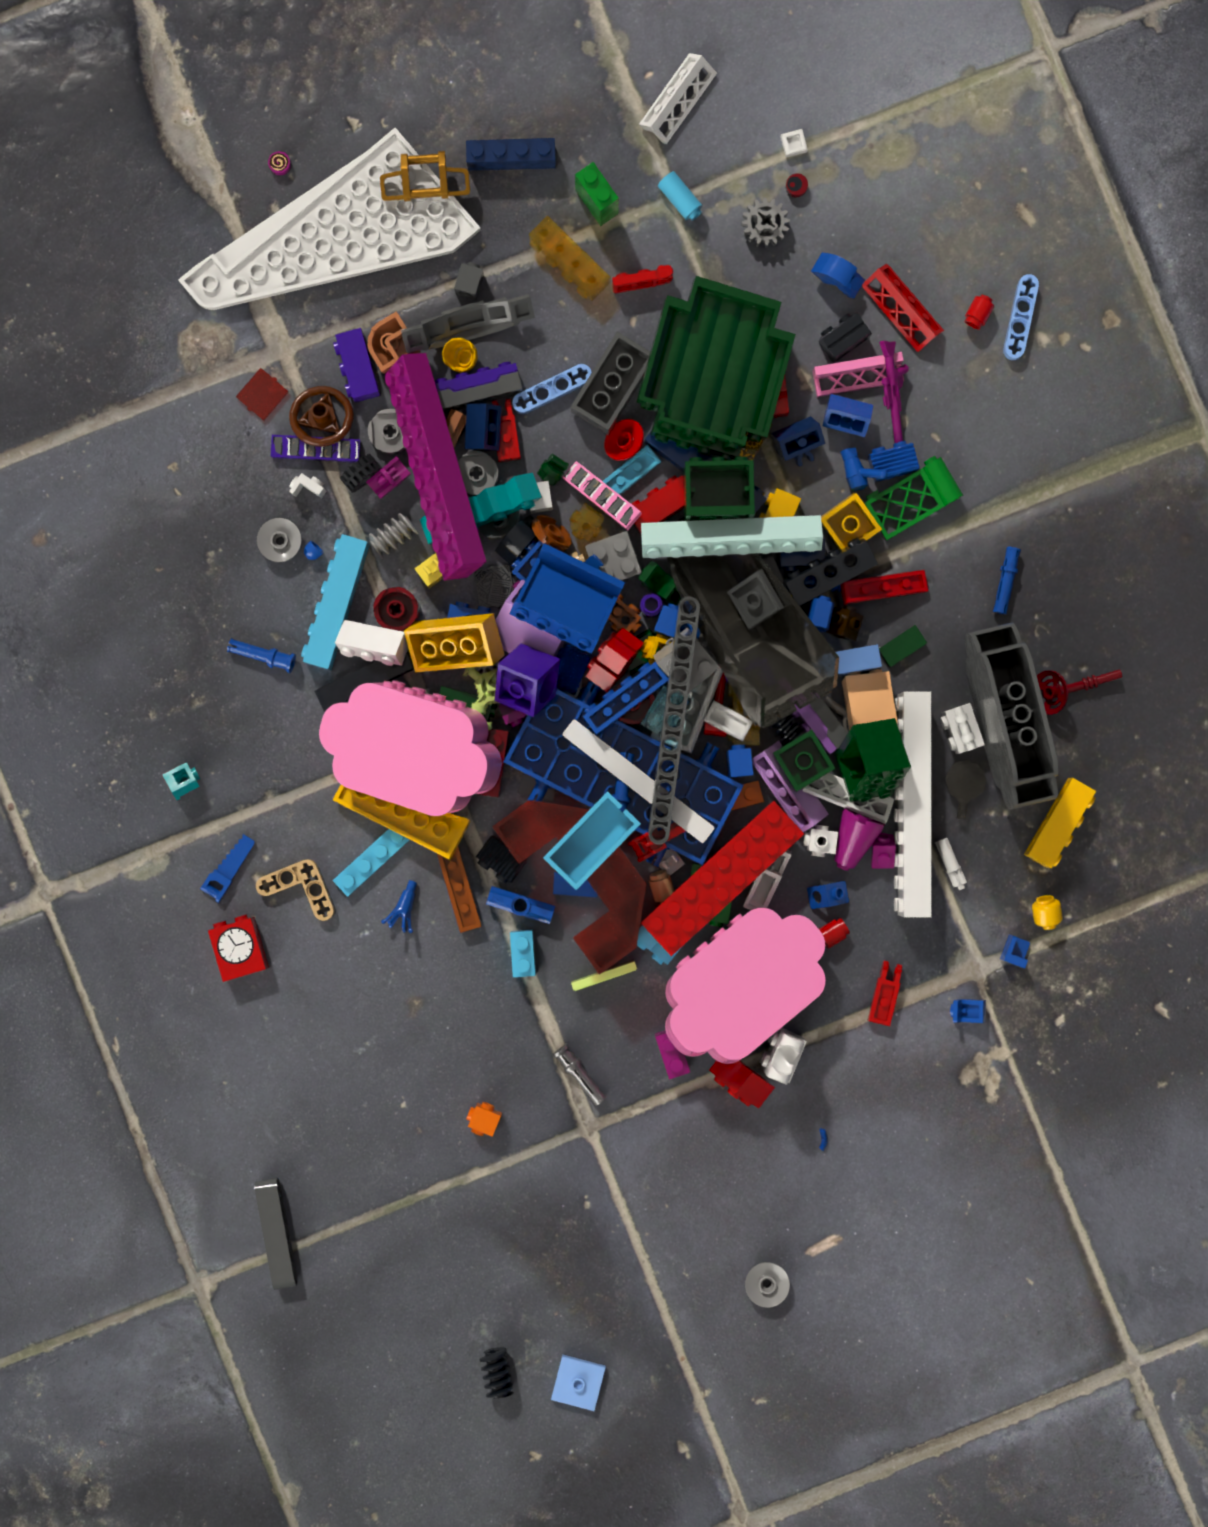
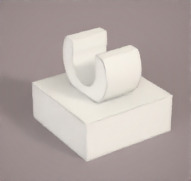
[654,849,685,875]

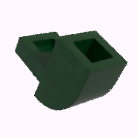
[638,560,688,605]

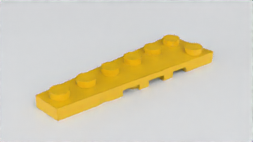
[333,785,471,860]

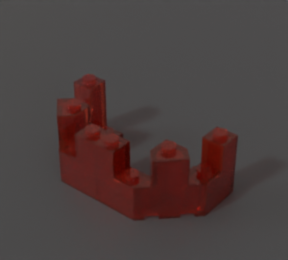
[492,800,646,975]

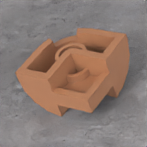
[367,311,421,374]

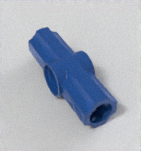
[486,886,555,924]

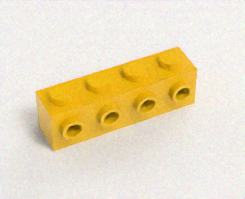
[1024,778,1096,868]

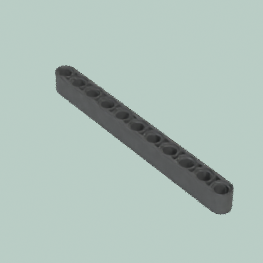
[648,596,700,845]

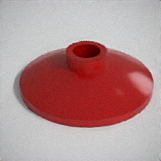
[604,419,644,461]

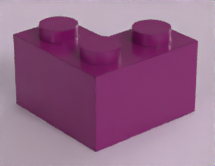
[655,1030,690,1080]

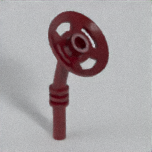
[1037,669,1123,715]

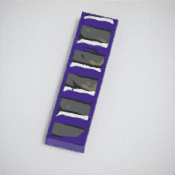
[271,434,361,462]

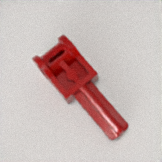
[628,822,686,863]

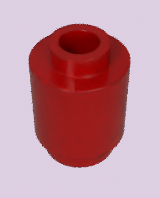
[964,294,995,330]
[819,918,850,949]

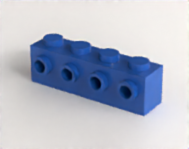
[583,662,668,736]

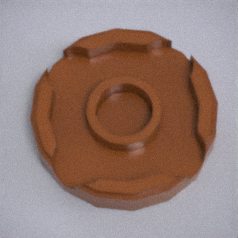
[532,515,572,552]

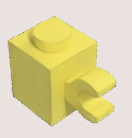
[414,553,443,589]

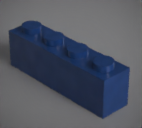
[466,138,556,171]

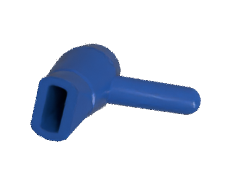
[840,448,887,491]

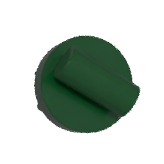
[537,454,569,486]

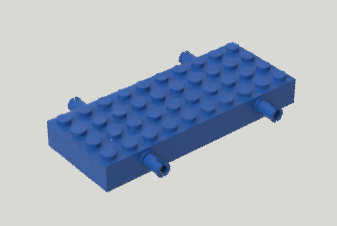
[504,681,744,868]

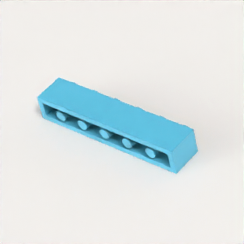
[301,534,370,671]

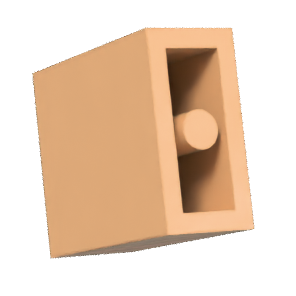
[842,669,898,730]

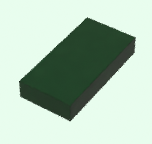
[879,625,927,668]

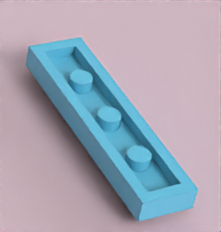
[332,829,410,897]

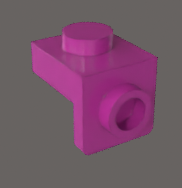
[499,704,527,727]
[871,833,896,869]

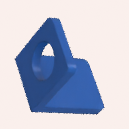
[807,881,849,909]

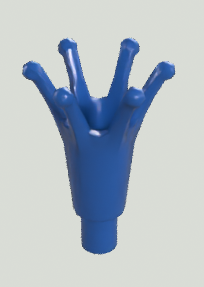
[381,880,417,933]

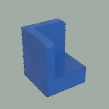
[1000,934,1030,969]

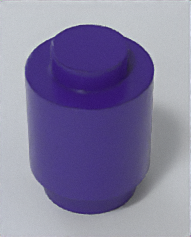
[640,594,662,618]

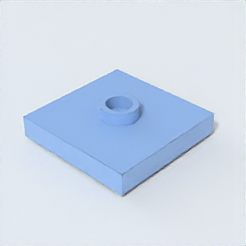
[551,1354,606,1411]

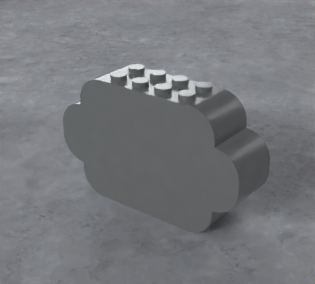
[965,622,1059,810]

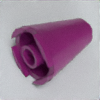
[834,808,885,871]

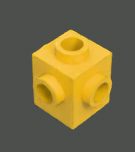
[641,634,671,665]

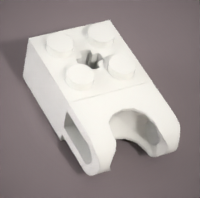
[759,1028,807,1085]

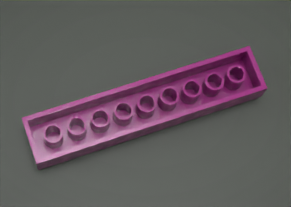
[385,353,487,581]

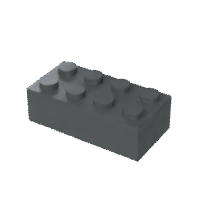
[571,331,650,435]

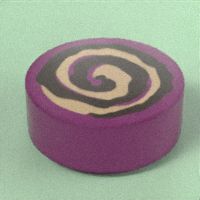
[268,151,291,176]

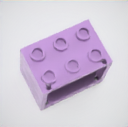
[496,580,565,657]

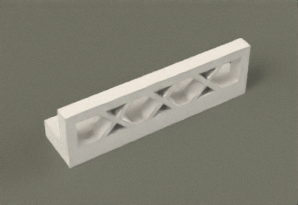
[639,53,717,144]
[802,773,894,824]

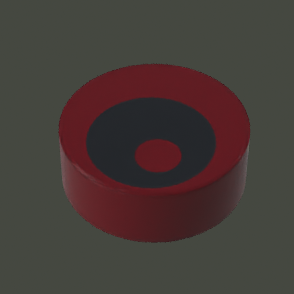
[785,173,808,198]

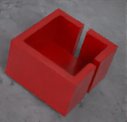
[585,628,644,692]

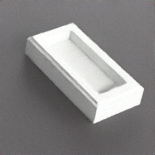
[703,701,753,742]

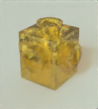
[569,503,604,541]

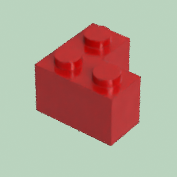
[709,1060,775,1109]

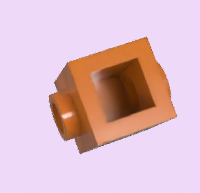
[466,1102,502,1137]

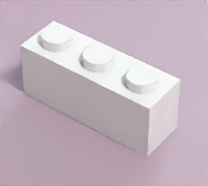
[335,620,408,666]

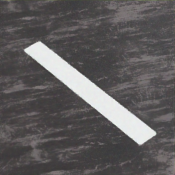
[562,720,714,843]

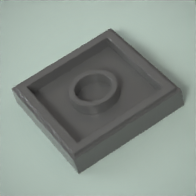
[727,569,784,630]

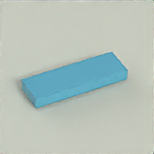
[603,444,662,496]

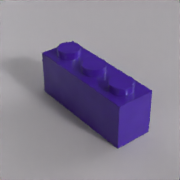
[333,328,381,403]

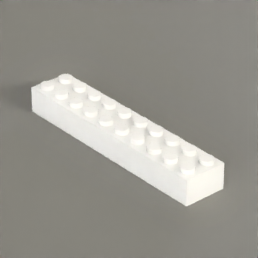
[894,692,931,917]

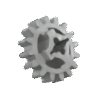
[741,198,790,248]

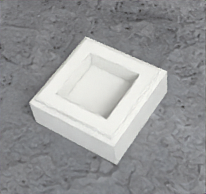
[780,129,808,158]

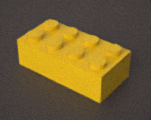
[404,613,505,672]

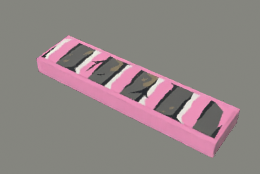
[563,461,642,531]

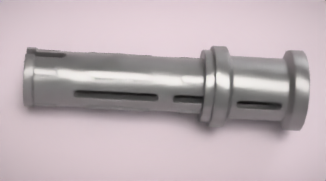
[552,1043,607,1106]

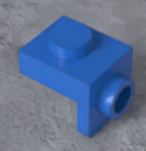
[950,999,986,1023]

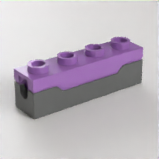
[775,667,848,755]

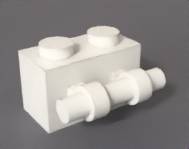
[940,703,985,754]

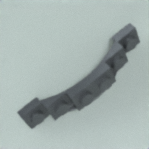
[400,294,535,353]

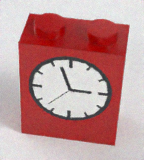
[208,914,269,982]

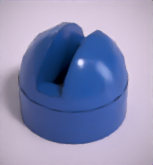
[304,541,324,560]

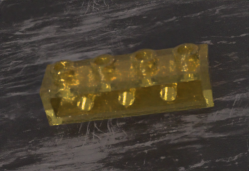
[529,215,611,301]

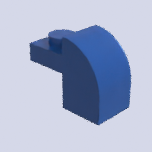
[811,252,865,299]

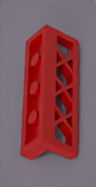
[862,264,944,352]

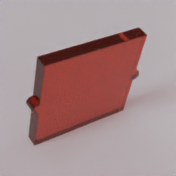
[236,368,289,421]

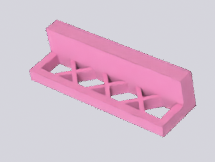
[812,352,904,397]

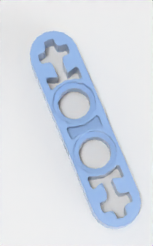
[1003,274,1039,360]
[512,364,592,415]

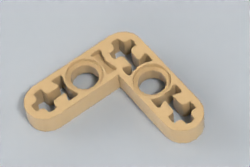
[256,859,335,921]

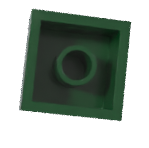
[773,730,835,792]

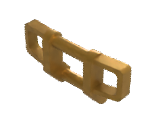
[380,151,470,202]

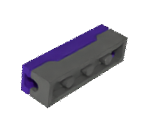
[435,362,523,413]

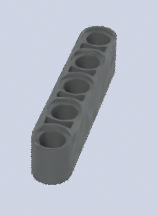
[255,1178,298,1290]

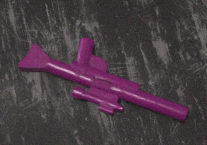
[879,341,909,443]

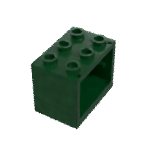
[684,457,755,521]
[835,718,911,803]

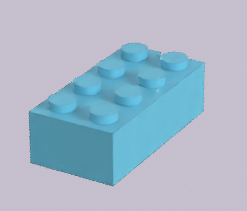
[543,791,641,890]

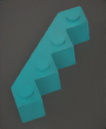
[420,472,542,544]

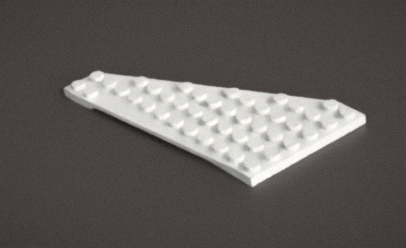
[178,128,481,310]

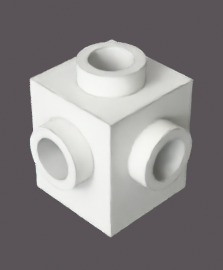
[804,825,838,857]

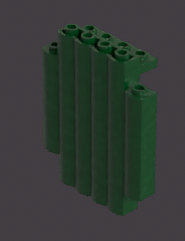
[637,276,796,461]

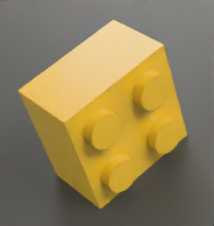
[821,493,882,550]

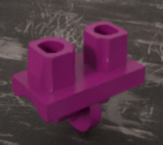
[366,456,411,499]

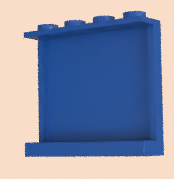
[509,543,625,654]

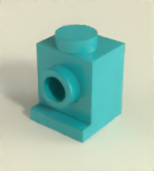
[163,762,201,800]

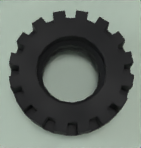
[340,454,382,493]

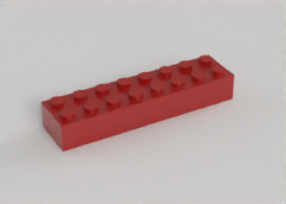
[641,801,804,956]

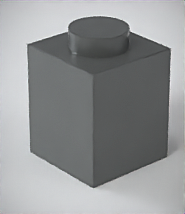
[454,262,484,300]

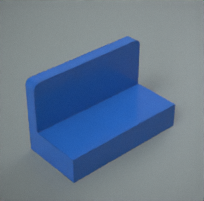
[553,872,599,897]

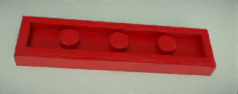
[841,570,928,605]

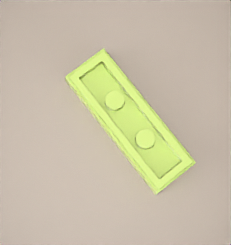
[571,960,637,991]

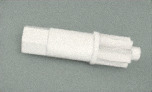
[935,838,967,890]

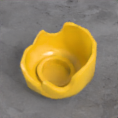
[442,338,478,373]

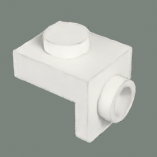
[289,473,327,498]

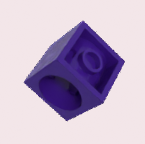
[494,643,560,717]

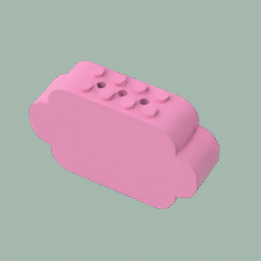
[319,680,502,816]
[665,908,826,1064]

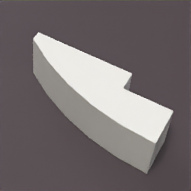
[743,850,791,910]

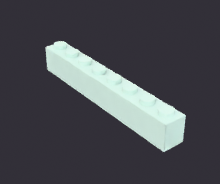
[641,515,823,559]

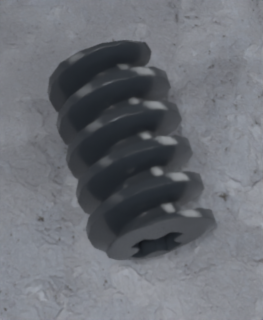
[769,715,806,744]
[479,1347,514,1399]

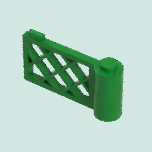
[864,456,963,541]

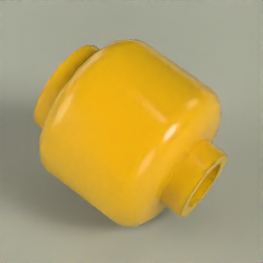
[1032,895,1063,930]

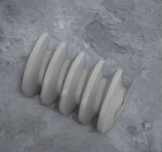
[369,513,418,559]

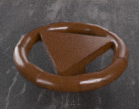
[289,386,354,447]

